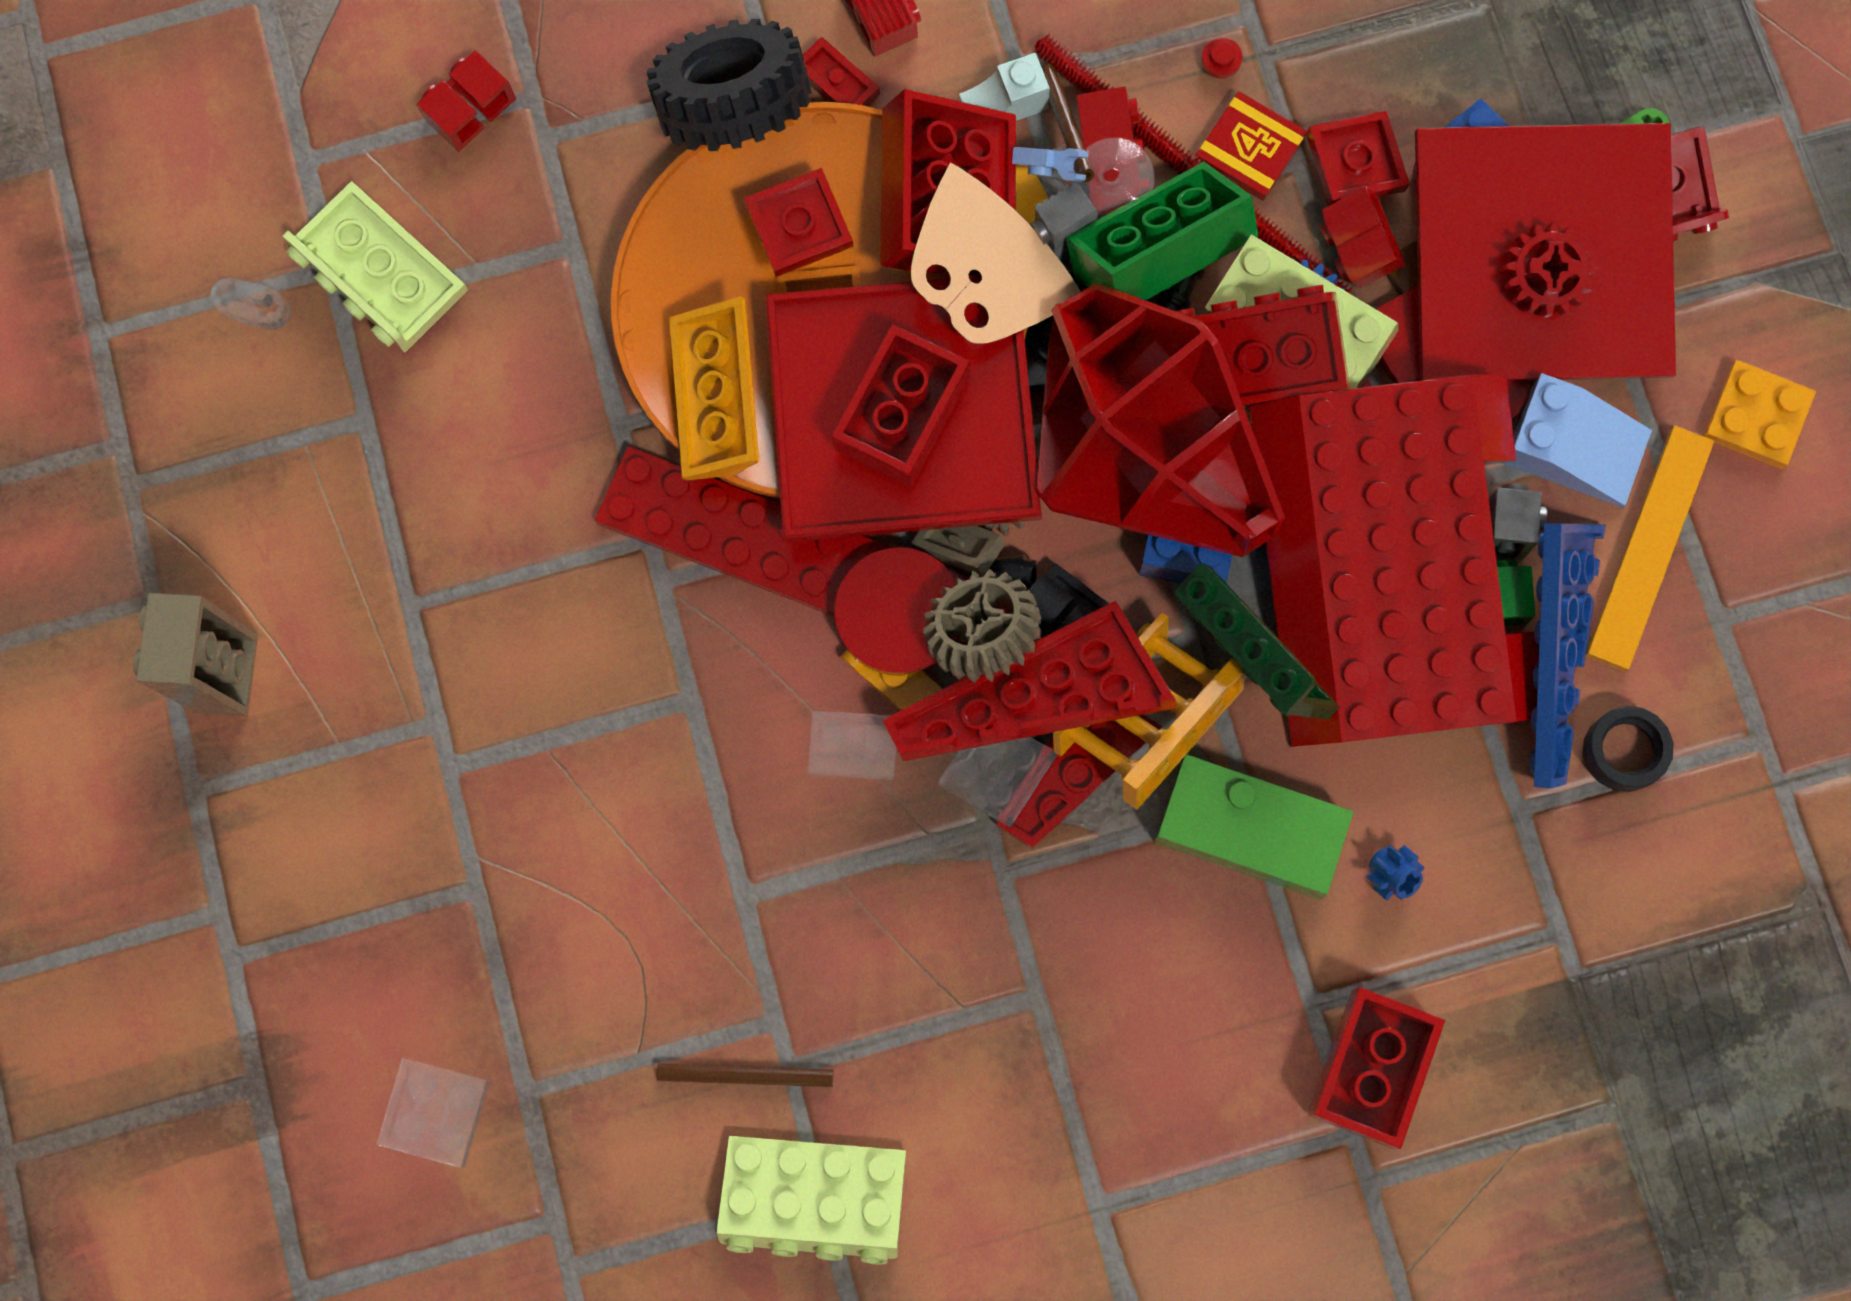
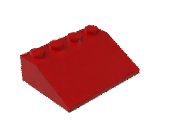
[880,89,1016,274]

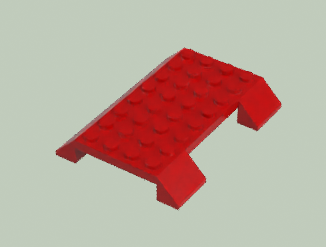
[1249,374,1539,747]

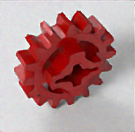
[1501,222,1599,318]

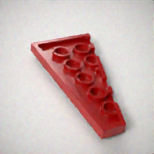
[882,601,1178,762]

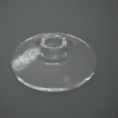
[1071,138,1155,219]

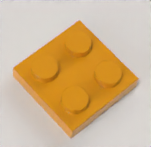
[1703,359,1816,470]

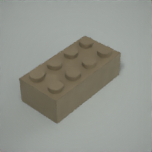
[133,593,258,717]

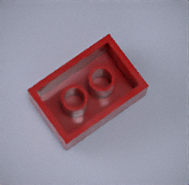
[831,324,970,488]
[1307,987,1446,1149]

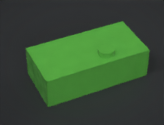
[1154,754,1354,900]

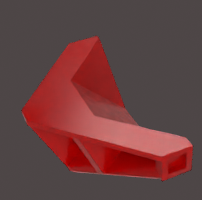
[1036,283,1285,557]

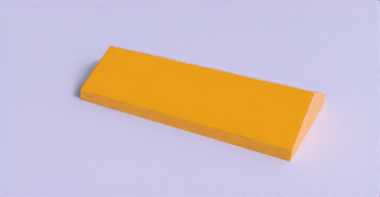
[669,296,759,480]

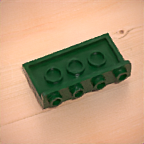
[1174,564,1340,720]

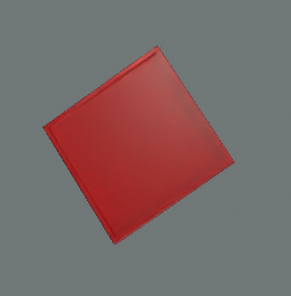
[1415,123,1676,381]
[765,275,1042,542]

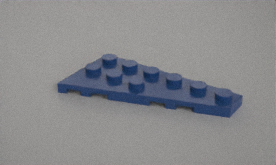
[1529,523,1606,788]

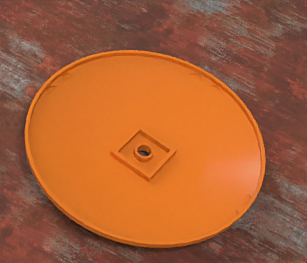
[611,102,1027,498]

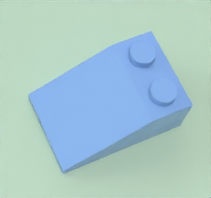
[1503,373,1652,508]

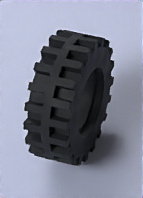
[646,19,812,151]

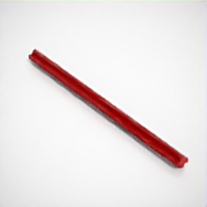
[1034,33,1352,295]

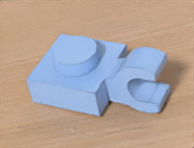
[1012,147,1088,182]

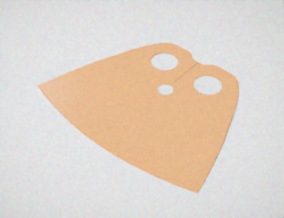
[911,162,1081,344]

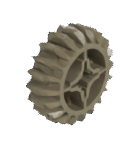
[923,569,1041,683]

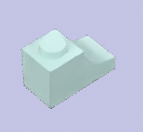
[959,53,1050,121]

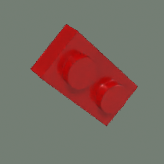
[803,37,880,107]

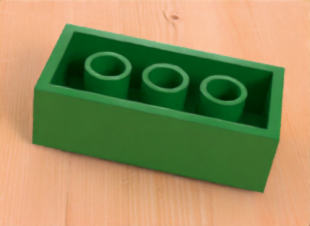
[1066,161,1258,301]

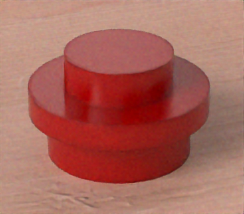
[1202,38,1243,79]

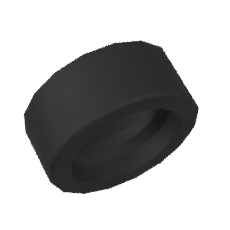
[1583,706,1674,792]

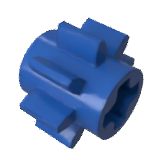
[1367,845,1424,900]

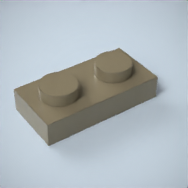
[911,526,1005,577]

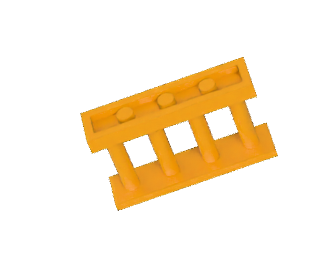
[1053,613,1245,810]

